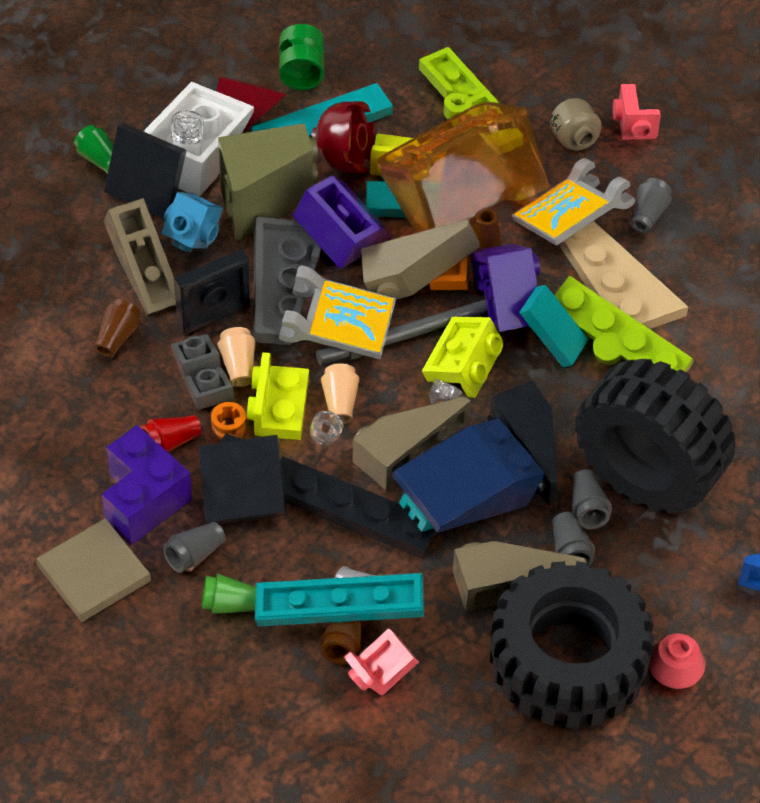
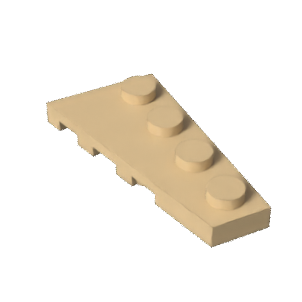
[559,221,688,329]

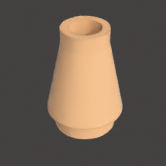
[217,327,255,387]
[321,364,359,424]

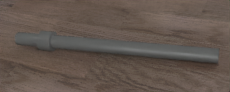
[316,299,488,366]

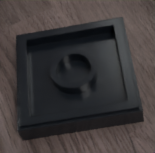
[104,123,187,218]
[174,249,250,335]
[199,435,287,525]

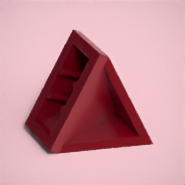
[216,77,287,133]

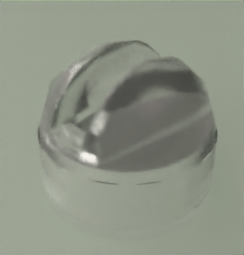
[429,379,463,405]
[310,411,343,446]

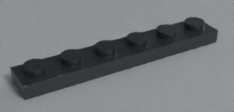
[220,433,438,559]

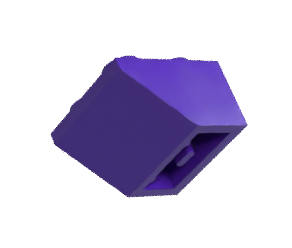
[293,175,393,269]

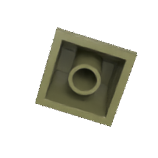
[218,123,318,240]

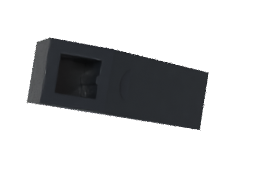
[487,380,557,506]

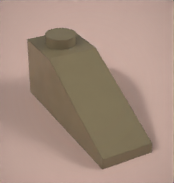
[104,198,176,315]
[361,219,480,300]
[353,396,471,490]
[453,541,587,612]

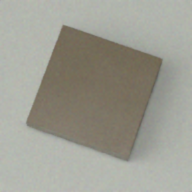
[36,518,151,622]

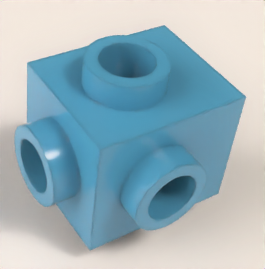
[161,192,223,252]

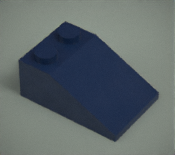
[392,418,545,532]

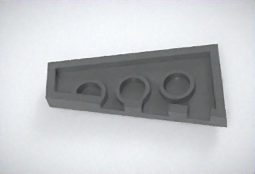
[253,216,322,345]

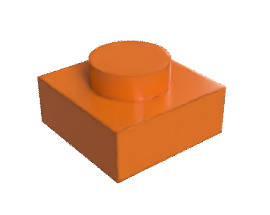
[429,255,470,290]

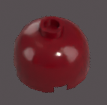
[312,101,375,173]

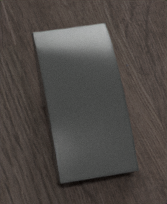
[171,334,235,410]

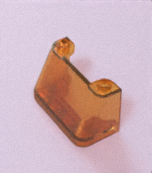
[377,102,549,233]

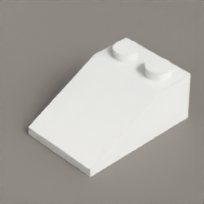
[144,82,254,196]

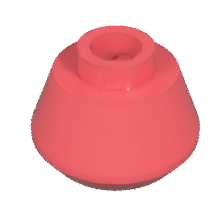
[649,633,705,689]

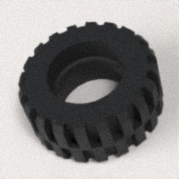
[575,359,735,513]
[489,561,654,728]

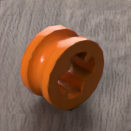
[211,402,246,440]

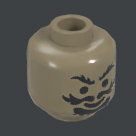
[550,98,602,151]

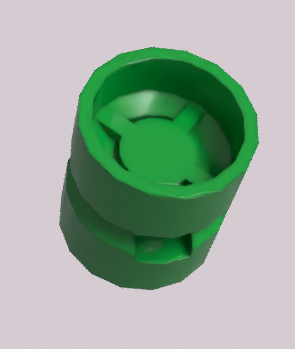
[279,24,324,91]

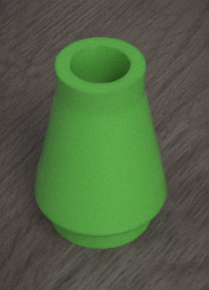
[201,573,256,614]

